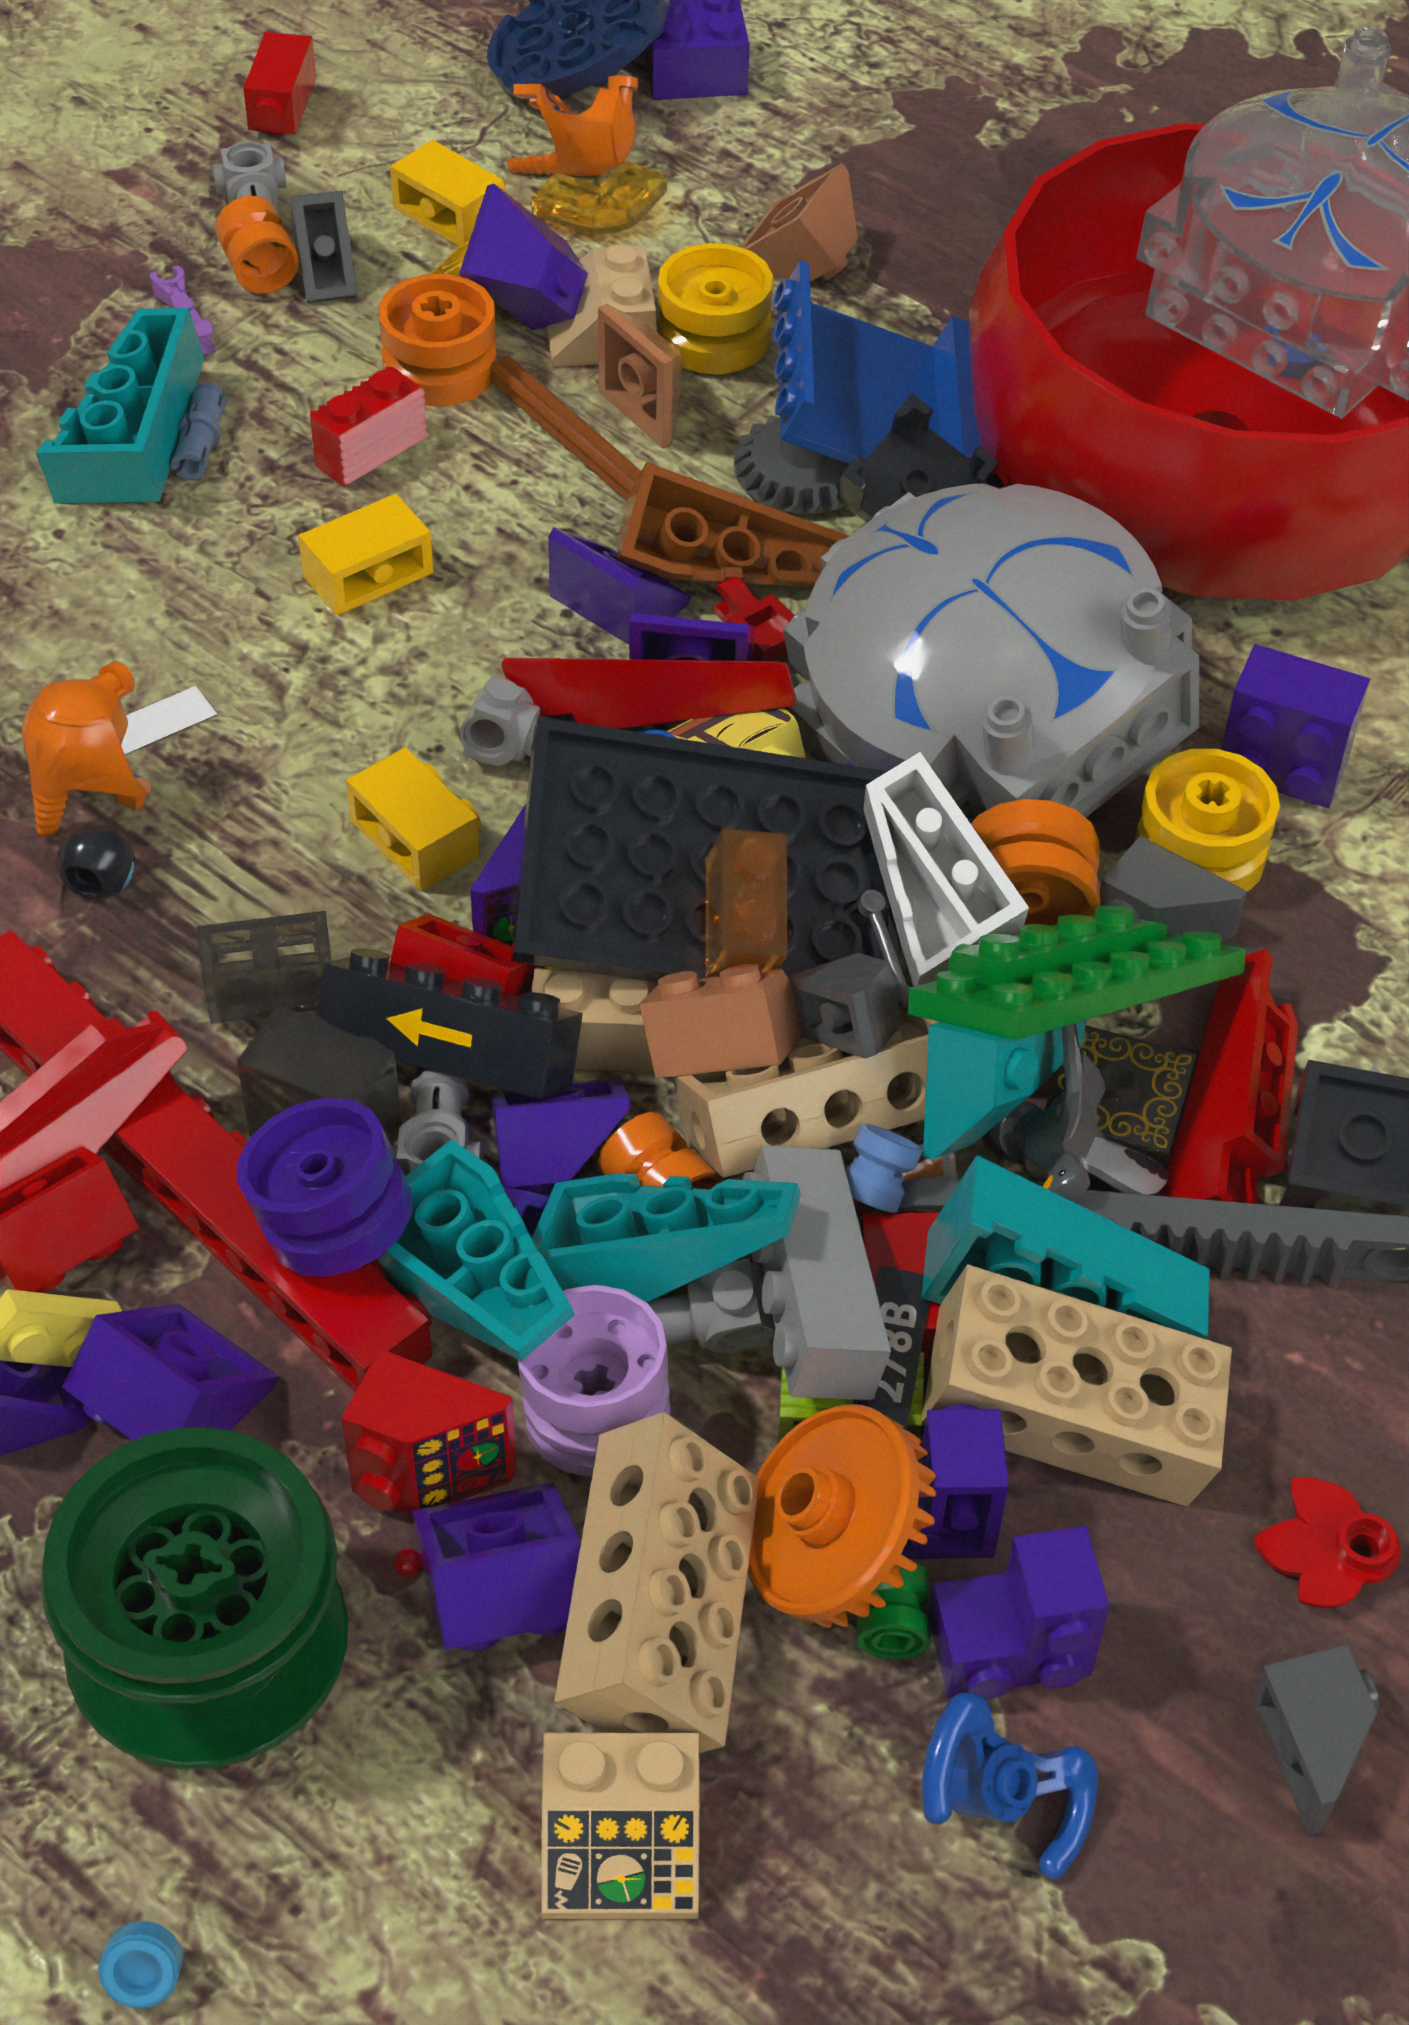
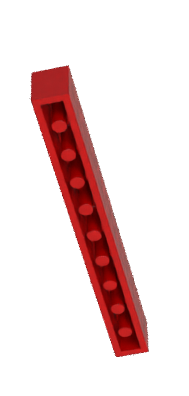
[0,930,432,1392]

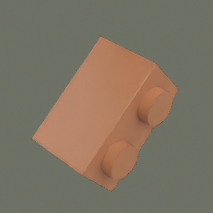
[639,964,803,1078]

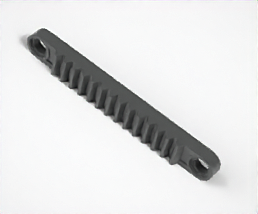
[891,1177,1409,1288]

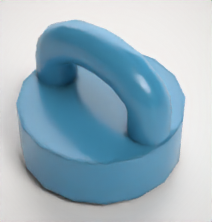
[98,1921,184,2009]

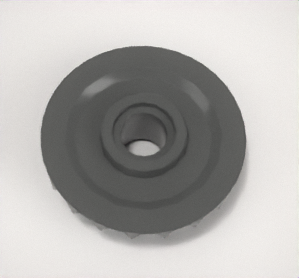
[734,415,850,514]

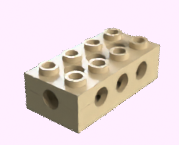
[672,1010,938,1180]
[921,1264,1232,1507]
[554,1412,759,1753]

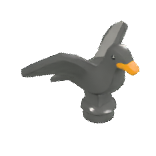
[990,1023,1169,1201]

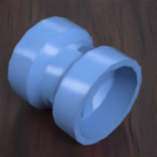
[844,1123,923,1213]

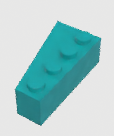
[36,308,205,503]
[921,1155,1209,1339]

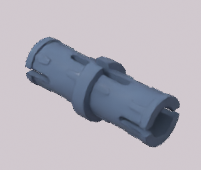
[171,382,227,481]

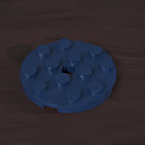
[487,0,670,100]

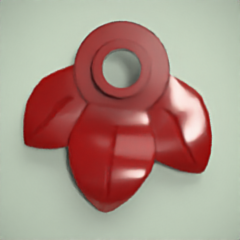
[1253,1477,1401,1609]

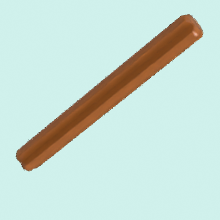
[490,355,641,501]

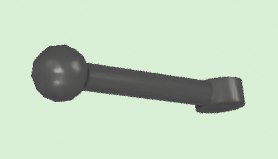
[858,890,910,1011]

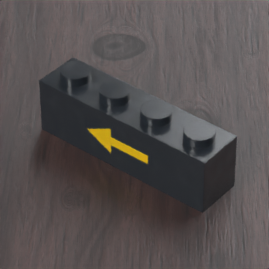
[315,949,583,1100]

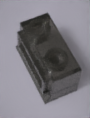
[197,911,332,1024]

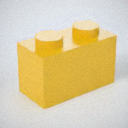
[390,139,505,246]
[298,493,434,616]
[346,747,481,892]

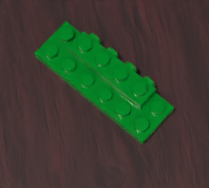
[908,905,1246,1040]

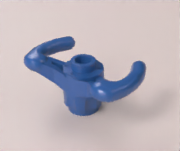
[922,1692,1098,1880]

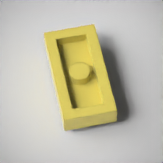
[0,1289,122,1367]

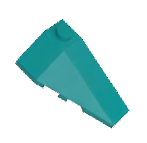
[923,1020,1086,1159]
[376,1139,575,1361]
[532,1173,801,1302]

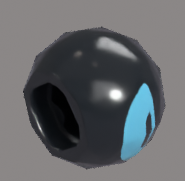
[56,822,136,899]

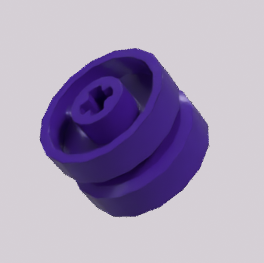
[237,1098,412,1277]

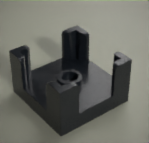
[837,394,1000,523]
[1278,1059,1409,1217]

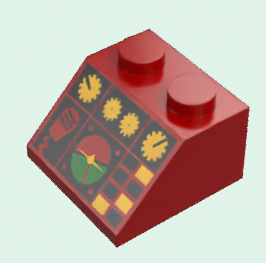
[341,1349,517,1515]

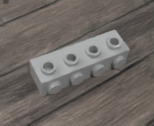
[742,1145,891,1400]

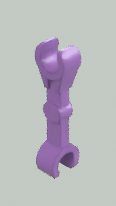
[150,266,216,356]

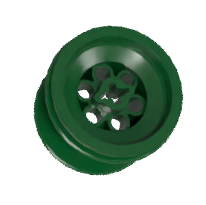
[40,1427,348,1770]

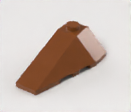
[616,462,849,588]

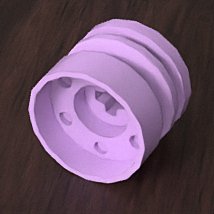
[518,1285,671,1477]

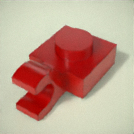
[714,576,795,662]

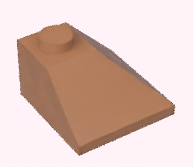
[740,163,858,282]
[598,303,683,448]

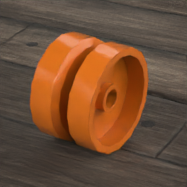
[379,274,497,406]
[971,799,1100,926]

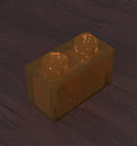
[706,828,787,978]

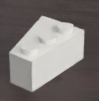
[864,752,1029,987]

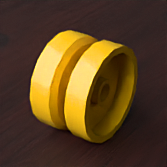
[658,243,773,375]
[1135,749,1280,892]

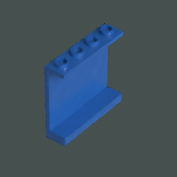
[772,260,982,464]

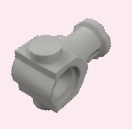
[212,142,287,215]
[460,676,541,767]
[391,1070,484,1176]
[647,1258,775,1354]

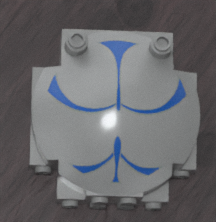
[783,483,1199,824]

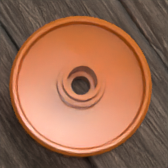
[747,1404,936,1628]

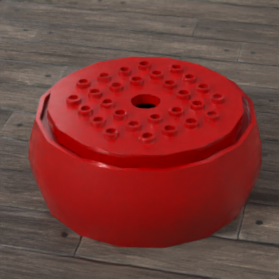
[969,123,1409,601]

